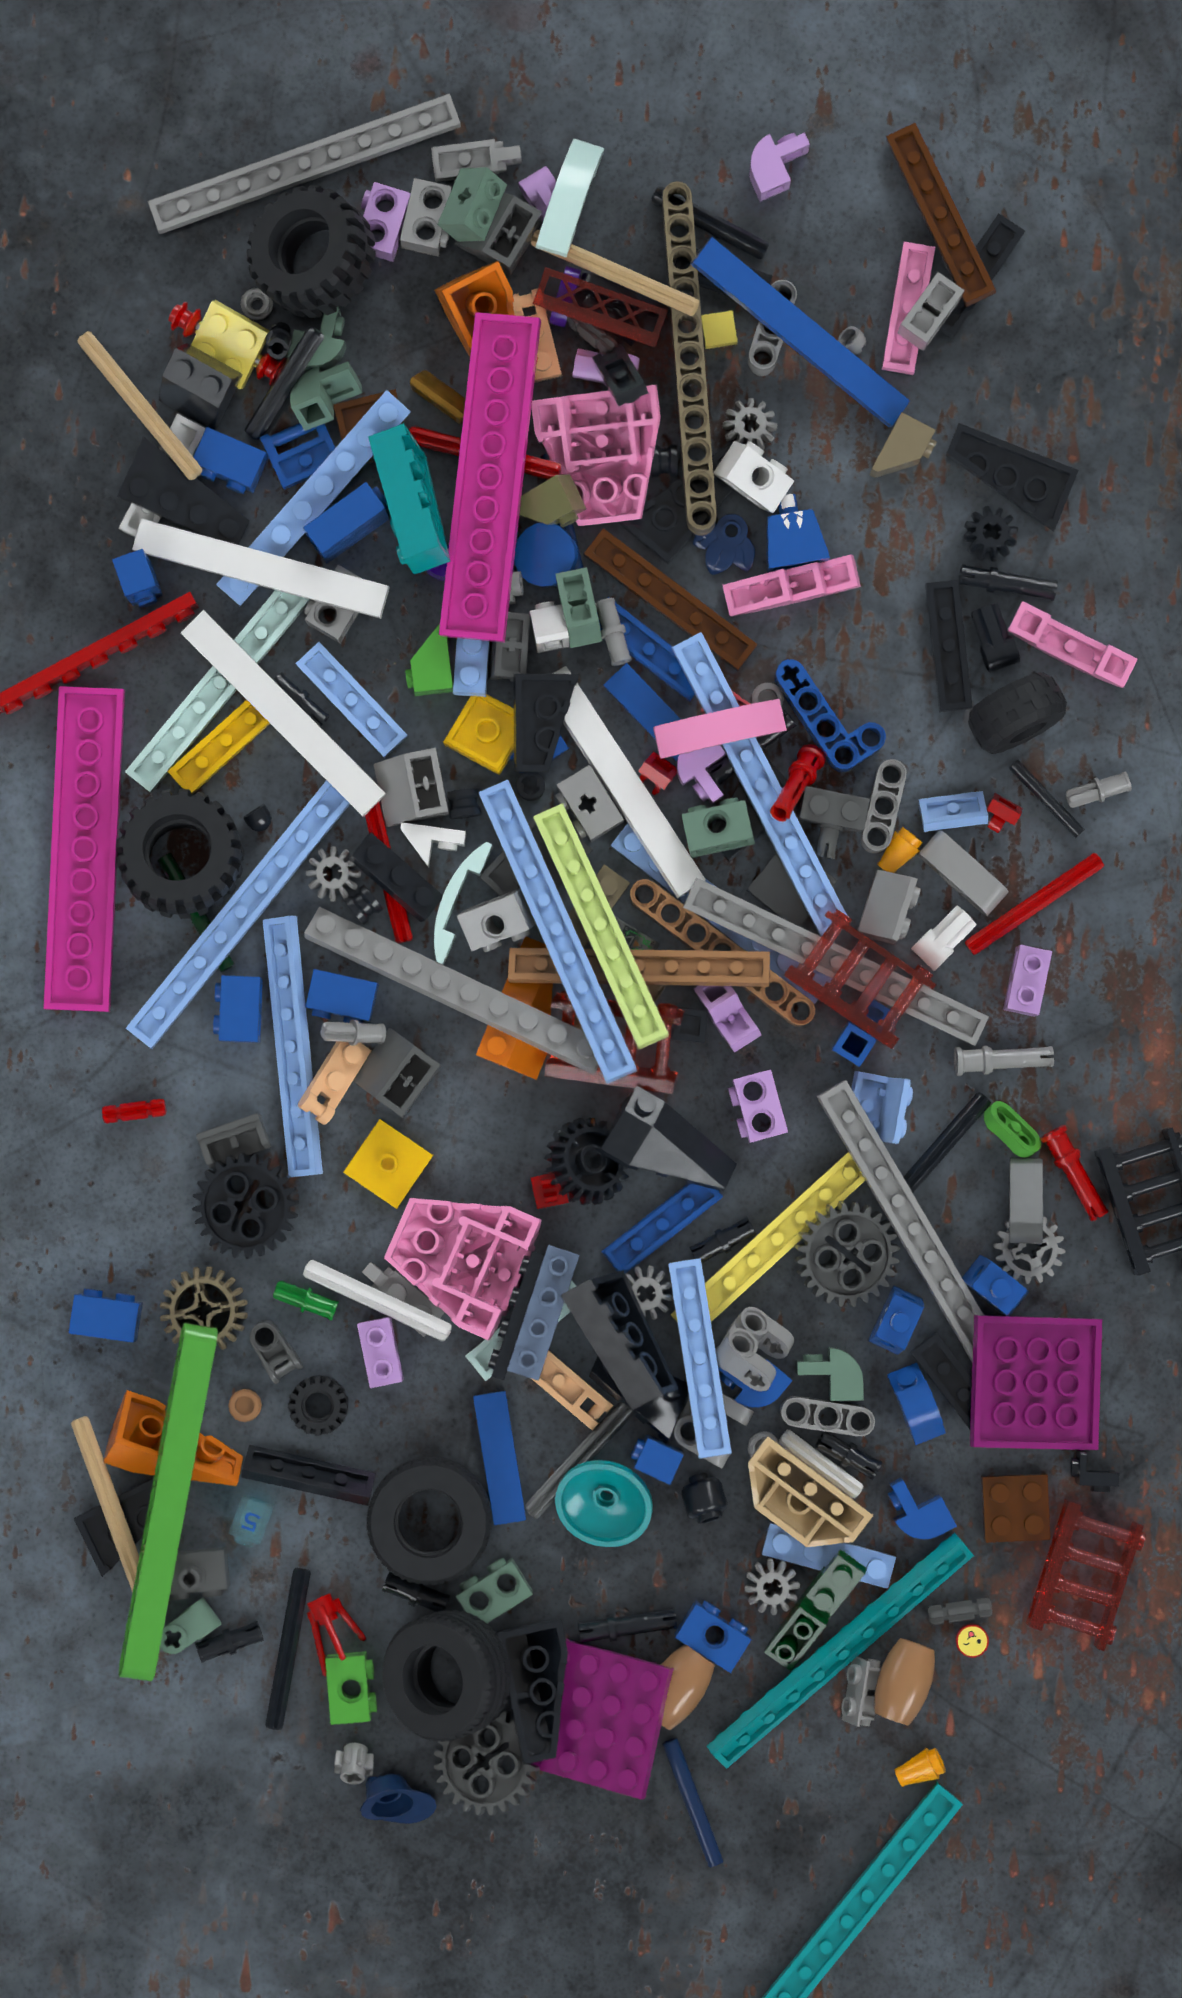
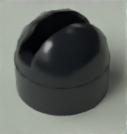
[243,804,272,831]

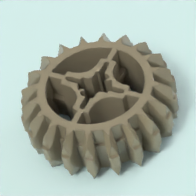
[160,1266,248,1350]

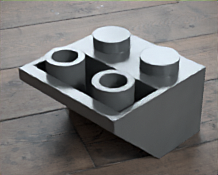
[455,193,543,277]
[353,1028,442,1118]

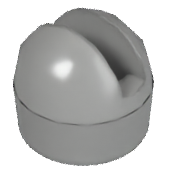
[838,326,866,355]

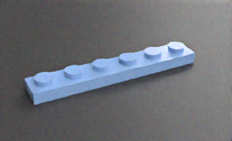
[668,1258,732,1459]

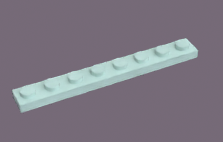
[125,590,310,793]

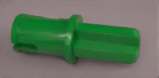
[273,1281,339,1321]

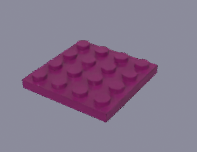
[970,1315,1102,1450]
[531,1639,674,1799]

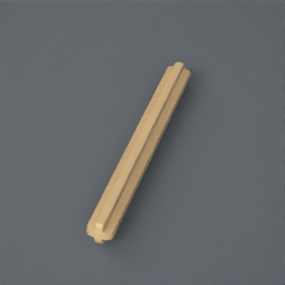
[531,230,699,316]
[77,331,202,480]
[71,1416,139,1592]

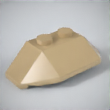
[748,1436,873,1547]

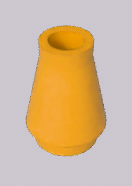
[877,827,923,873]
[895,1748,946,1787]

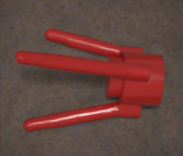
[306,1593,366,1677]

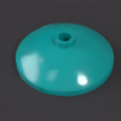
[555,1460,653,1547]

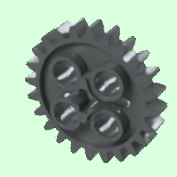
[794,1201,900,1307]
[434,1711,540,1816]

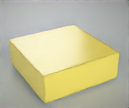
[701,310,738,349]

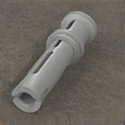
[954,1045,1054,1076]

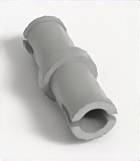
[595,598,632,666]

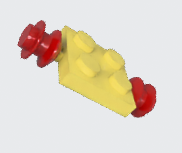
[168,300,287,390]

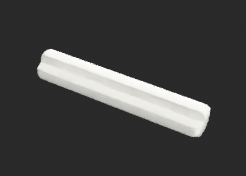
[779,1429,864,1499]

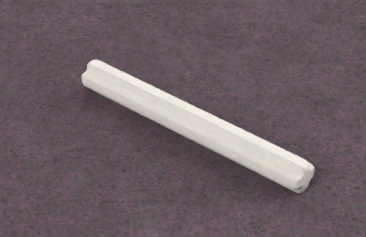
[303,1260,452,1341]

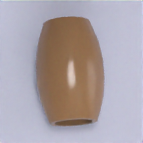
[874,1638,935,1725]
[661,1644,715,1730]

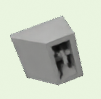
[374,748,450,828]
[856,870,921,945]

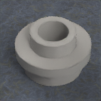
[241,288,273,321]

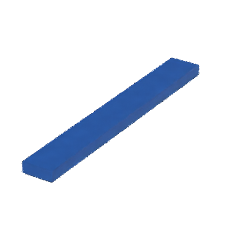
[691,237,910,427]

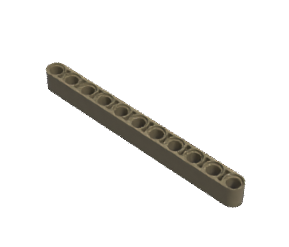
[662,181,717,536]

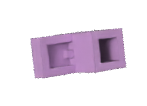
[749,133,810,202]
[677,745,726,805]
[694,986,761,1053]

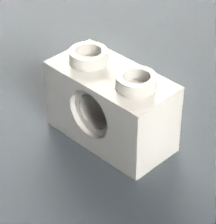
[713,441,794,513]

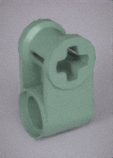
[160,1597,222,1654]

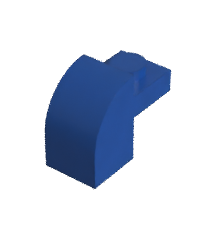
[831,994,893,1067]
[718,1358,793,1408]
[887,1363,946,1445]
[888,1477,957,1539]

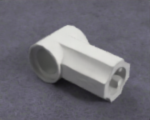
[911,905,977,971]

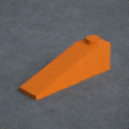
[434,261,515,357]
[476,937,553,1080]
[103,1390,243,1486]

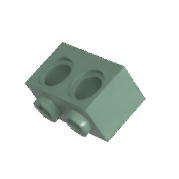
[555,567,602,648]
[456,1557,533,1624]

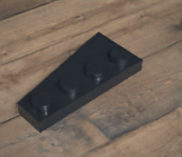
[946,423,1079,532]
[619,445,734,564]

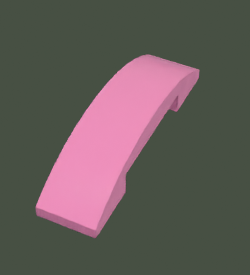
[1007,601,1138,688]
[653,699,787,759]

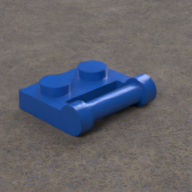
[260,423,335,490]

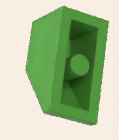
[405,624,453,696]

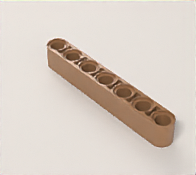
[630,879,815,1026]

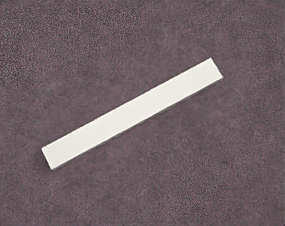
[132,519,390,619]
[181,610,386,817]
[553,666,706,899]

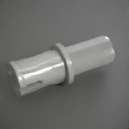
[1066,771,1132,808]
[320,1020,386,1046]

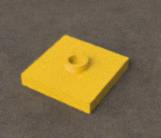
[443,694,514,775]
[343,1119,434,1209]

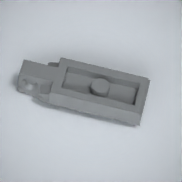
[431,139,522,182]
[362,1262,445,1337]

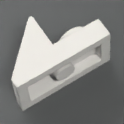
[400,822,466,868]

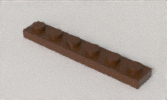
[886,123,996,307]
[584,528,758,671]

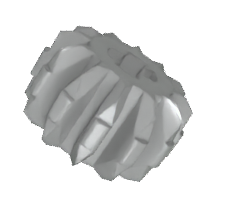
[722,398,777,450]
[306,846,361,902]
[626,1265,674,1320]
[744,1558,800,1615]

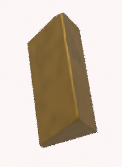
[410,370,466,425]

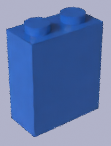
[303,482,389,564]

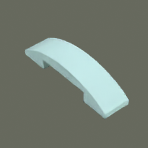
[536,139,604,257]
[434,842,493,965]

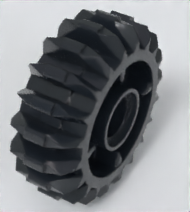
[544,1117,629,1206]

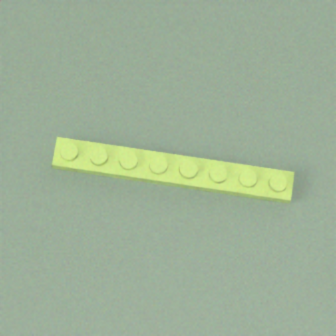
[533,803,669,1049]

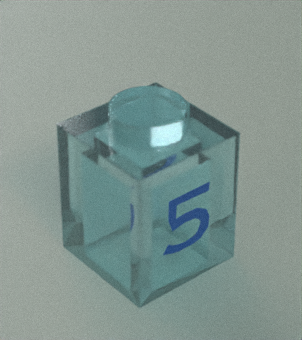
[229,1494,275,1548]

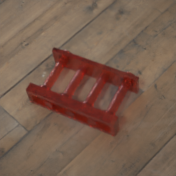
[783,909,937,1049]
[544,990,685,1094]
[1026,1499,1146,1651]

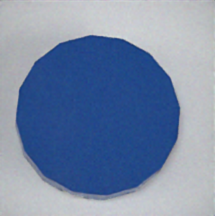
[514,523,578,587]

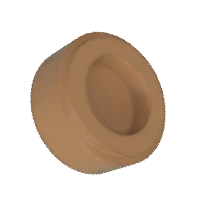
[229,1389,262,1422]

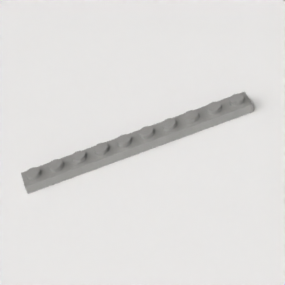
[148,94,461,234]
[683,878,989,1046]
[304,907,599,1075]
[817,1080,984,1363]

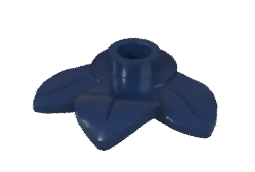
[693,514,755,575]

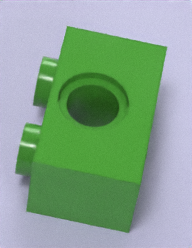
[325,1651,377,1725]

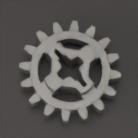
[993,1216,1065,1284]

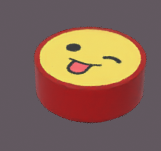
[955,1623,989,1658]

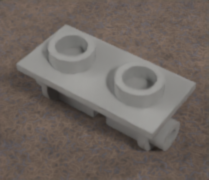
[841,1656,881,1727]

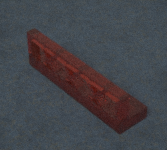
[533,267,668,348]

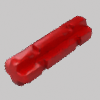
[102,1099,166,1123]

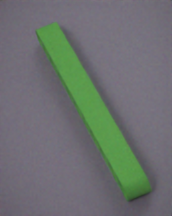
[119,1323,217,1681]

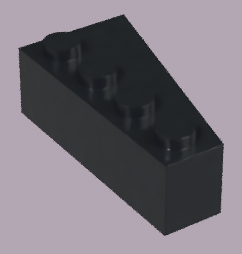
[560,1270,678,1410]

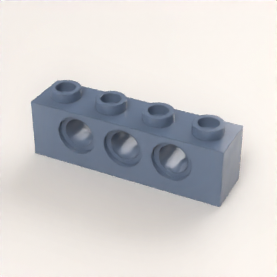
[507,1245,579,1381]

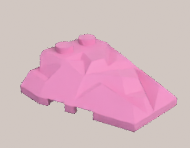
[531,385,661,526]
[384,1198,542,1340]

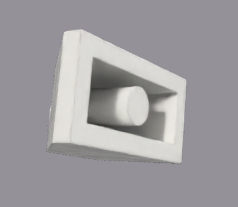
[530,601,569,653]

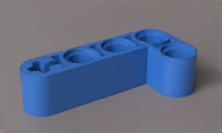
[775,659,886,772]

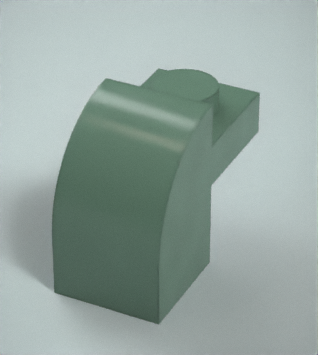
[287,306,347,372]
[290,361,363,431]
[796,1347,864,1401]

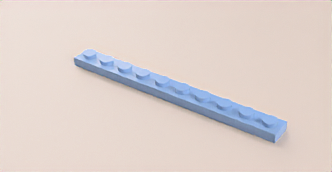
[672,632,850,937]
[126,780,350,1049]
[478,780,637,1084]

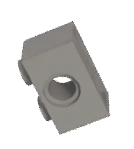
[457,888,536,952]

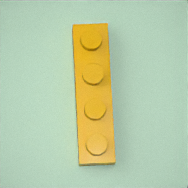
[167,700,270,795]

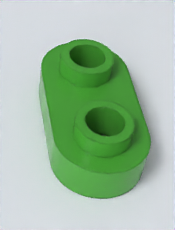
[984,1101,1041,1158]

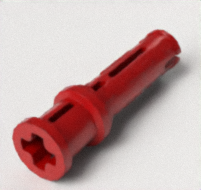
[770,744,826,822]
[1040,1124,1109,1221]

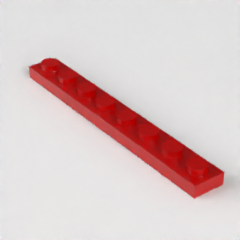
[0,592,199,715]

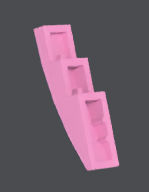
[723,554,861,617]

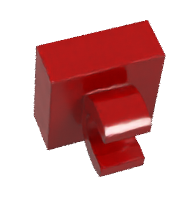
[638,751,677,795]
[986,793,1023,833]
[531,1173,569,1209]

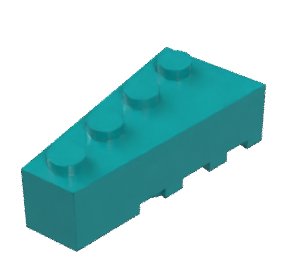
[368,423,451,575]

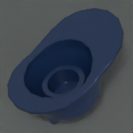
[360,1774,437,1824]

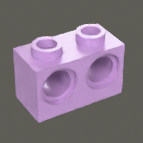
[361,182,411,262]
[1003,945,1052,1017]
[728,1069,788,1143]
[357,1316,404,1388]

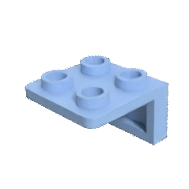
[851,1071,913,1144]

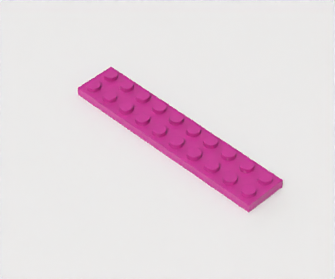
[439,312,541,643]
[44,686,125,1012]

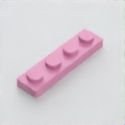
[882,242,935,375]

